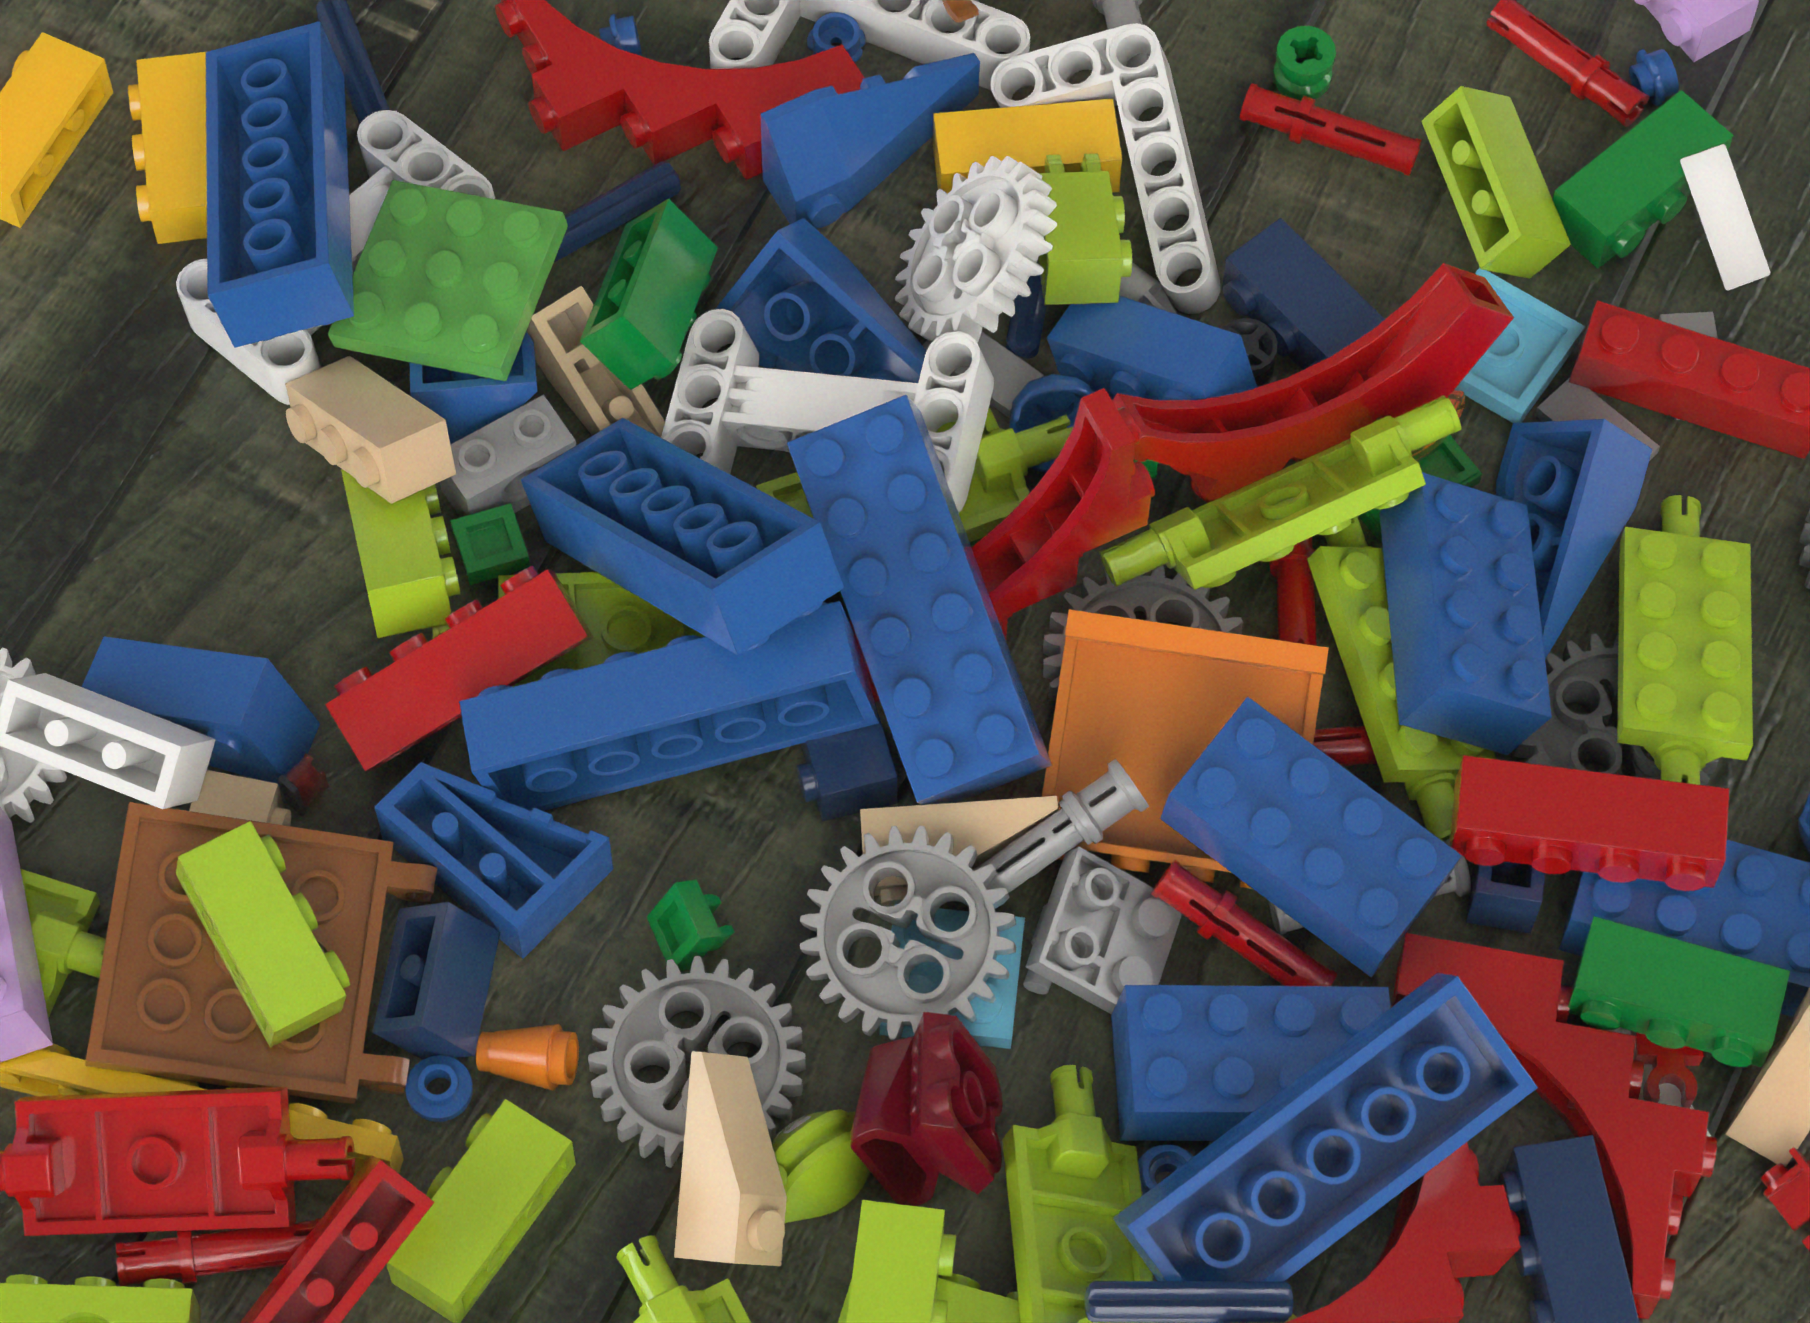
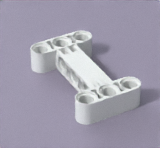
[176,110,495,405]
[661,309,994,513]

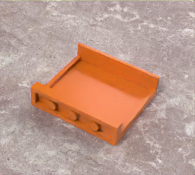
[1042,609,1329,889]

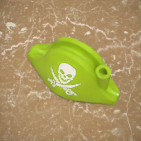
[772,1109,871,1223]

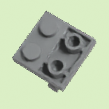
[1023,846,1182,1014]

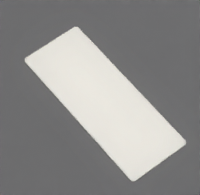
[1680,144,1770,290]

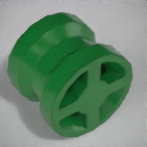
[1273,26,1336,101]

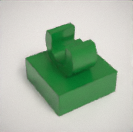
[450,503,530,585]
[646,880,735,971]

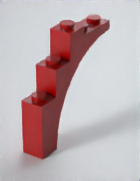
[495,0,865,180]
[1112,263,1514,503]
[849,388,1155,702]
[1391,933,1717,1320]
[1285,1142,1521,1323]

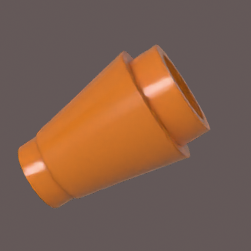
[476,1024,579,1091]

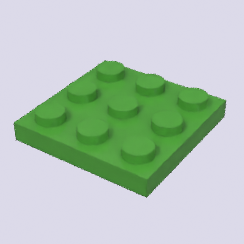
[328,180,568,381]

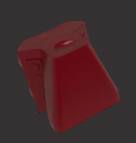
[850,1012,1003,1206]

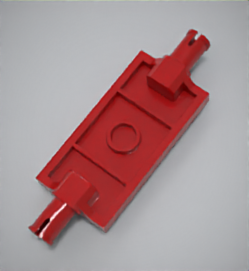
[0,1087,355,1236]

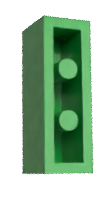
[1553,90,1734,269]
[580,199,718,390]
[1568,916,1790,1067]

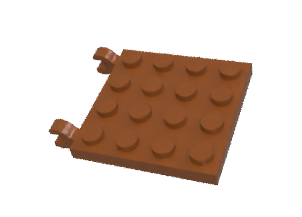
[85,802,437,1104]

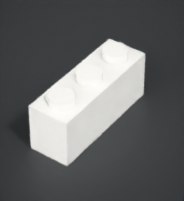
[0,673,216,809]

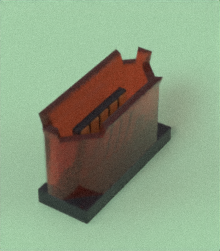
[278,753,330,817]

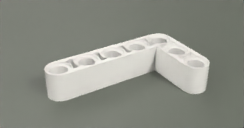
[709,0,1030,90]
[991,23,1220,314]

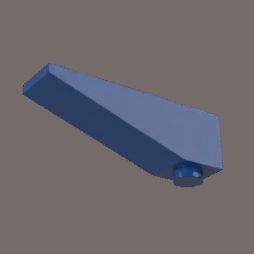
[761,53,980,228]
[715,218,927,383]
[409,331,538,445]
[1496,419,1652,659]

